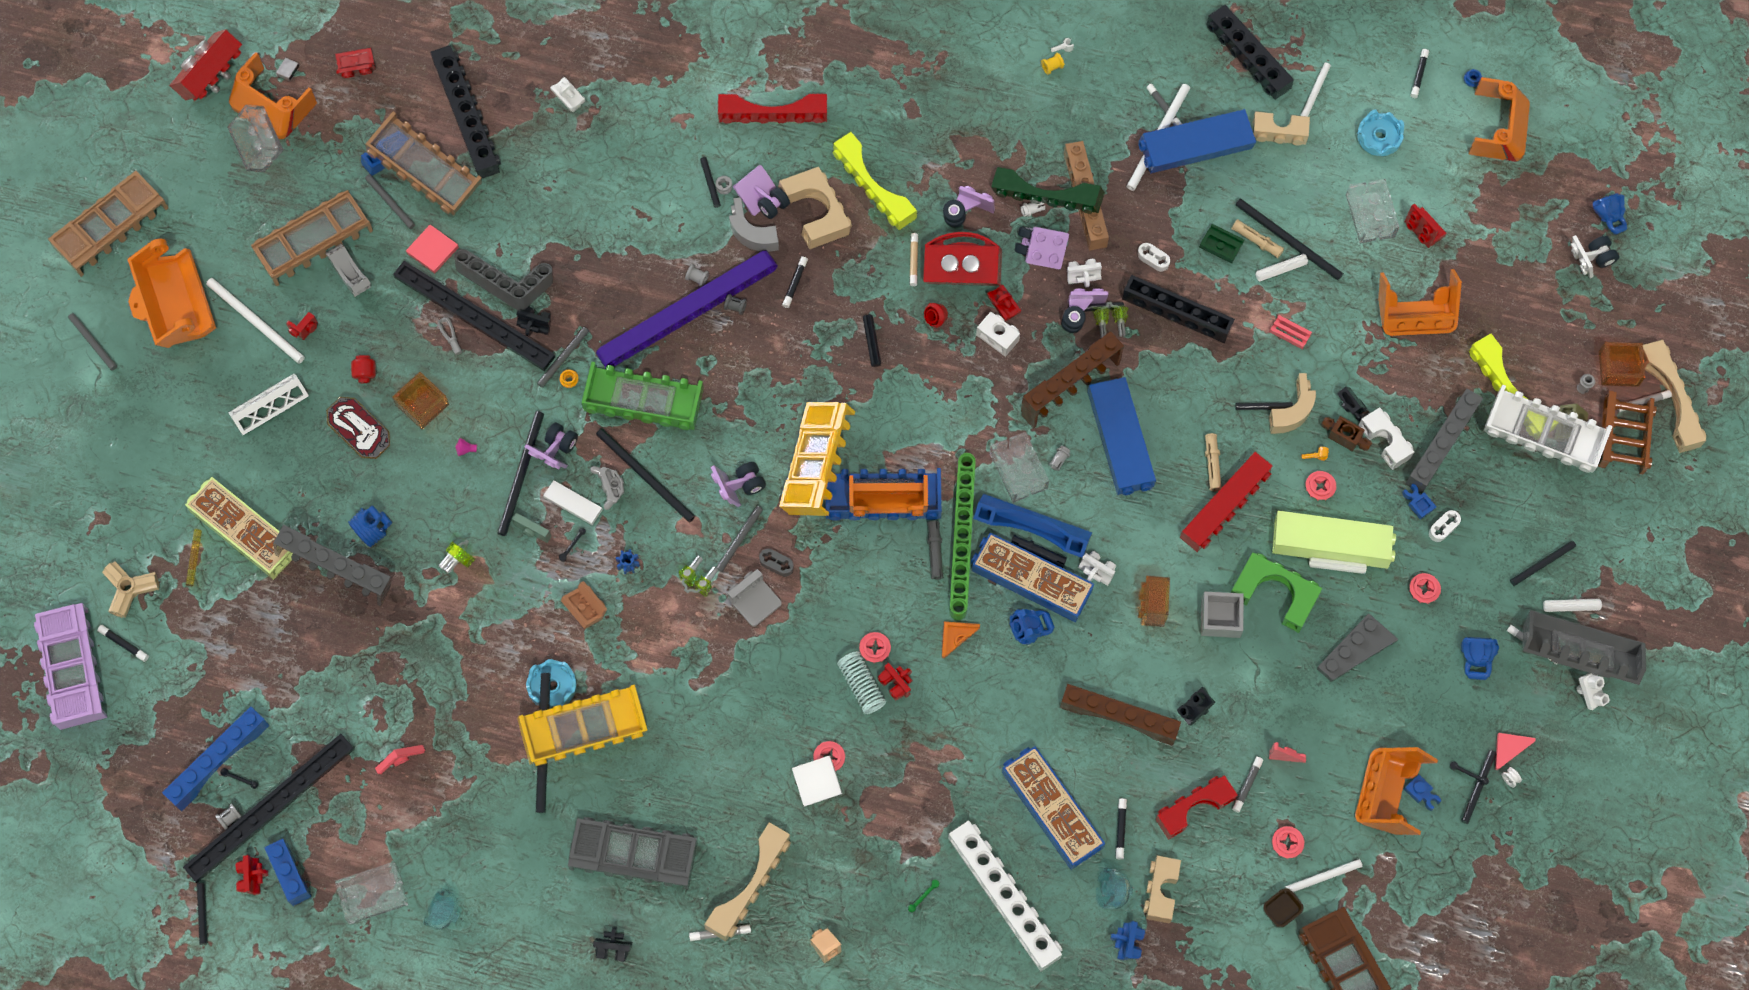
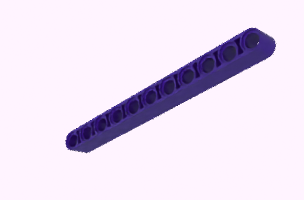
[596,250,778,368]

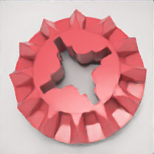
[1305,471,1336,501]
[1409,573,1441,604]
[859,632,891,663]
[813,741,845,771]
[1272,826,1304,859]

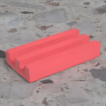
[1270,315,1312,350]

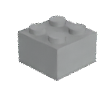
[1201,591,1244,638]

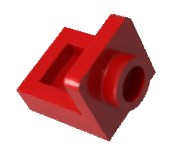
[286,312,318,340]

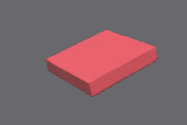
[406,225,459,274]

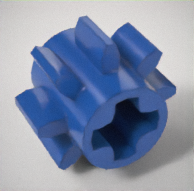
[616,549,640,575]

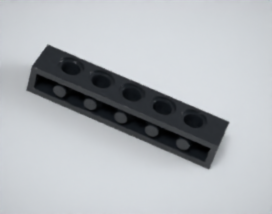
[1207,4,1294,100]
[1122,275,1235,344]

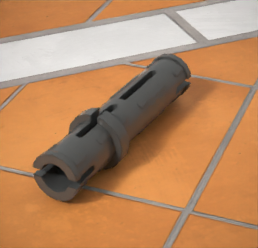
[927,521,944,580]

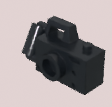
[1337,387,1370,421]

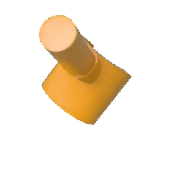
[1302,447,1329,461]

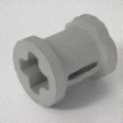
[685,265,709,287]
[215,803,242,830]

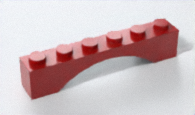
[718,94,827,124]

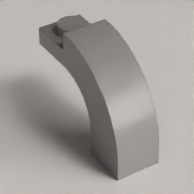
[729,197,779,252]
[325,244,371,297]

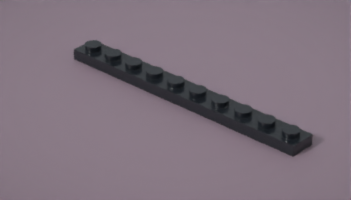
[393,261,555,372]
[183,734,355,883]

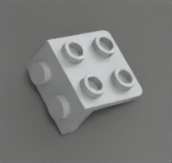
[727,569,782,627]

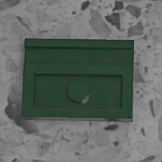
[1199,224,1245,264]

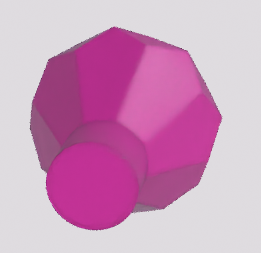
[455,438,477,456]

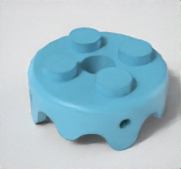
[1357,109,1404,156]
[526,659,577,709]

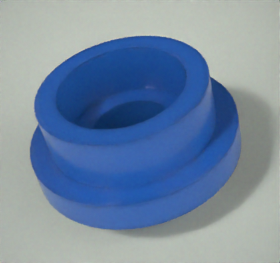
[1464,69,1482,87]

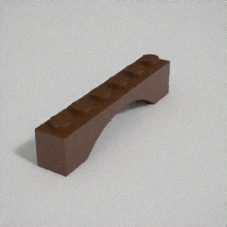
[1060,684,1181,746]

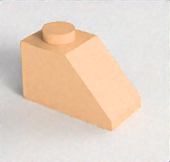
[810,928,841,964]

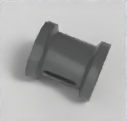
[724,294,747,315]

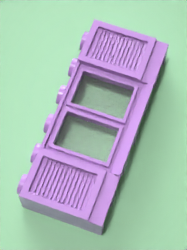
[34,603,107,730]

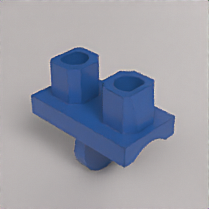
[1110,921,1145,961]

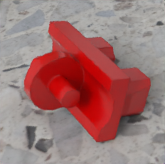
[987,284,1021,321]
[878,663,913,701]
[236,855,269,895]

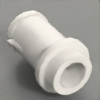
[1021,202,1045,217]

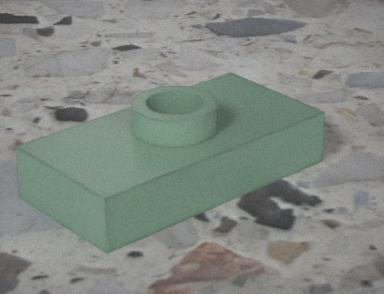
[512,513,551,543]

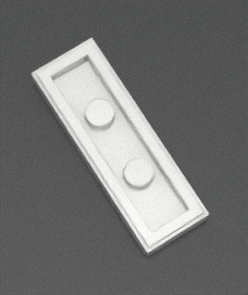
[543,481,603,525]

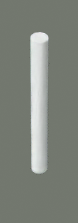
[1301,63,1331,117]
[1285,859,1362,892]

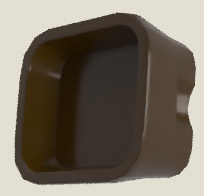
[1263,888,1303,928]

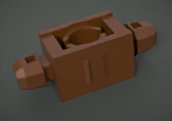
[1321,416,1372,452]

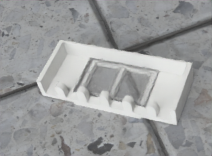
[1483,385,1612,473]

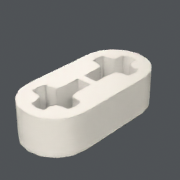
[1138,243,1170,272]
[1429,510,1461,542]

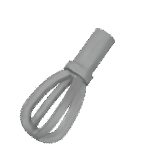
[438,317,462,355]

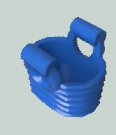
[348,506,392,547]

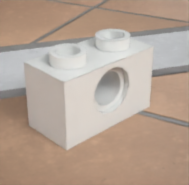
[976,312,1020,357]

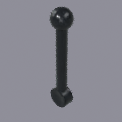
[559,528,586,562]
[1450,761,1489,785]
[220,768,259,789]

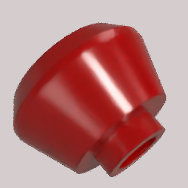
[924,303,948,328]

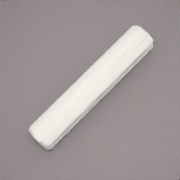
[1255,254,1308,281]
[1309,557,1367,574]
[1543,599,1602,612]

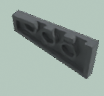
[1317,613,1398,682]

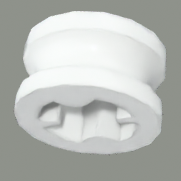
[1502,768,1522,788]

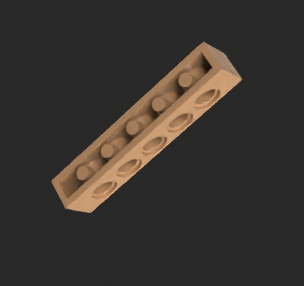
[1064,141,1109,251]

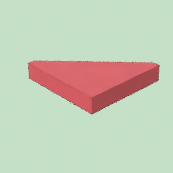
[1495,733,1535,770]
[1269,742,1306,763]
[375,745,425,774]

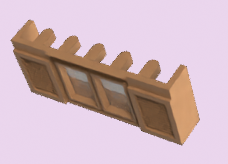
[48,171,168,277]

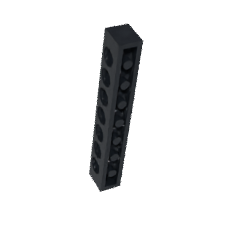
[430,45,501,179]

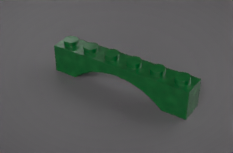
[991,167,1105,214]

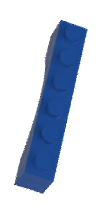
[973,494,1092,558]
[162,707,270,812]

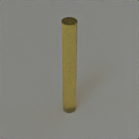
[186,529,202,586]

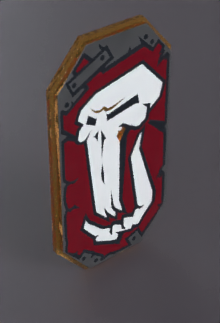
[326,397,390,459]

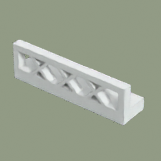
[228,374,309,435]

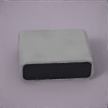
[276,58,300,81]

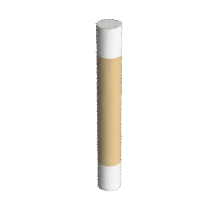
[910,233,918,286]

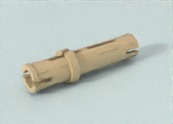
[1232,219,1284,258]
[1205,433,1222,491]

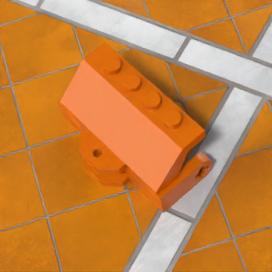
[127,239,216,348]

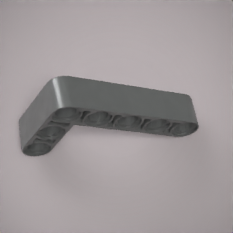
[454,249,553,310]

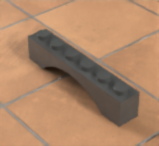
[1406,389,1483,494]

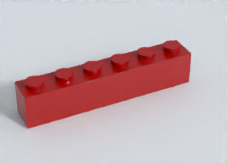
[1180,452,1273,553]

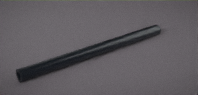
[1235,198,1344,281]
[497,411,544,536]
[596,428,695,523]
[535,673,551,813]

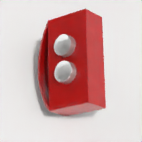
[169,29,242,101]
[923,232,1002,286]

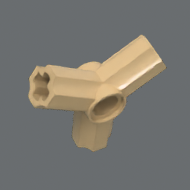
[102,562,159,618]

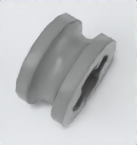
[716,176,732,195]

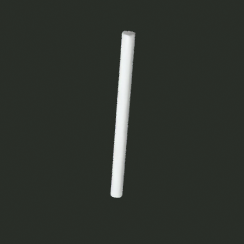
[1126,84,1190,191]
[206,278,305,364]

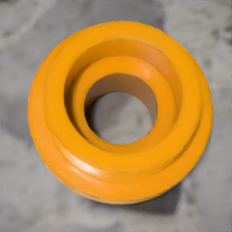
[560,370,579,388]

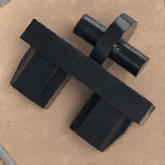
[516,307,551,336]
[1177,687,1216,726]
[593,926,633,962]

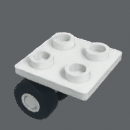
[1571,235,1619,278]

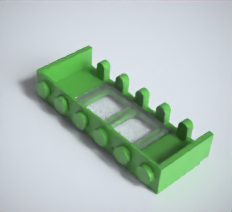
[581,361,704,430]

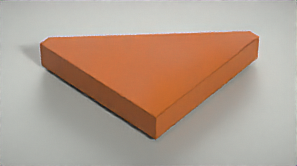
[942,621,980,658]

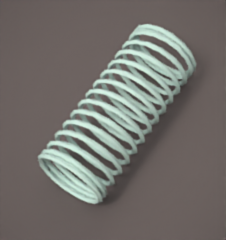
[837,651,886,714]

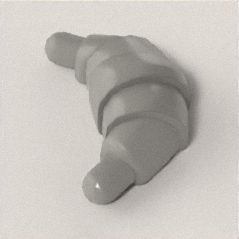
[590,466,624,510]

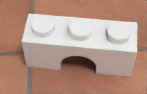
[1358,408,1414,470]

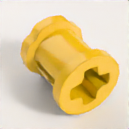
[1041,53,1064,75]

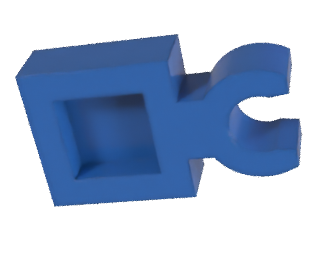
[1402,484,1436,520]
[1404,774,1441,811]

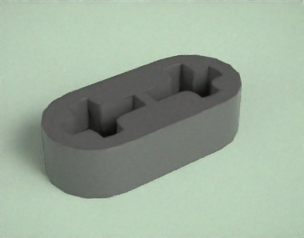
[759,549,794,577]

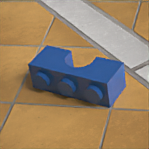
[264,839,312,906]

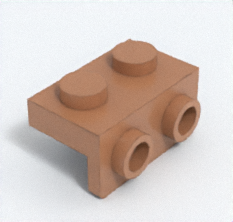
[561,581,607,629]

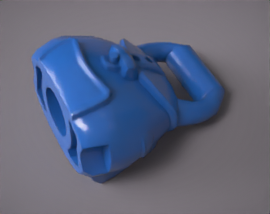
[1593,193,1627,235]
[1009,609,1055,645]
[1461,637,1499,680]

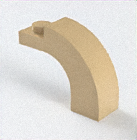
[1269,373,1316,434]

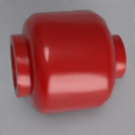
[351,355,376,383]

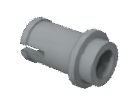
[1577,374,1595,394]
[1049,446,1071,471]

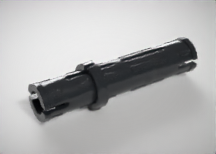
[1010,534,1067,568]

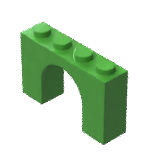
[1231,552,1322,633]

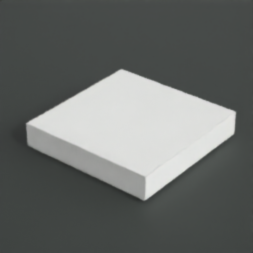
[792,756,843,807]

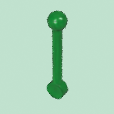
[908,880,940,912]

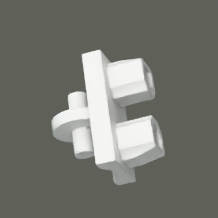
[550,77,585,112]
[1067,259,1102,287]
[1078,551,1116,586]
[1576,673,1610,710]

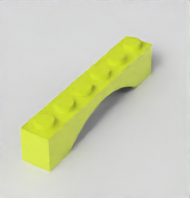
[833,132,917,230]
[1469,334,1559,440]

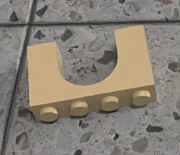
[778,167,852,249]

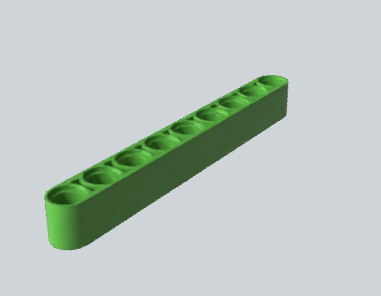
[949,453,976,620]

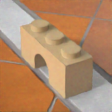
[1252,112,1310,146]
[1143,856,1181,924]

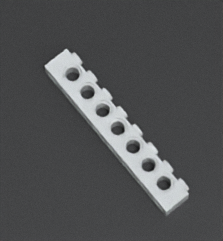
[948,821,1062,971]

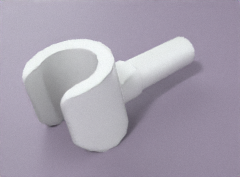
[1051,38,1074,52]

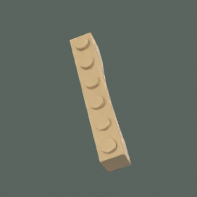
[1637,340,1706,453]
[705,822,791,941]

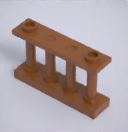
[1598,391,1657,475]

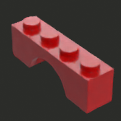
[1156,775,1238,840]

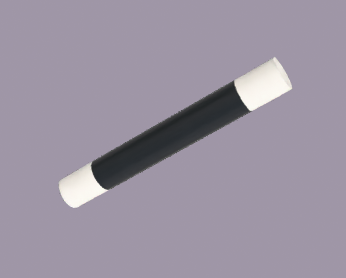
[1411,49,1429,98]
[782,257,808,308]
[97,625,149,662]
[1116,799,1127,859]

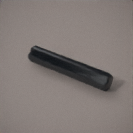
[863,314,881,367]

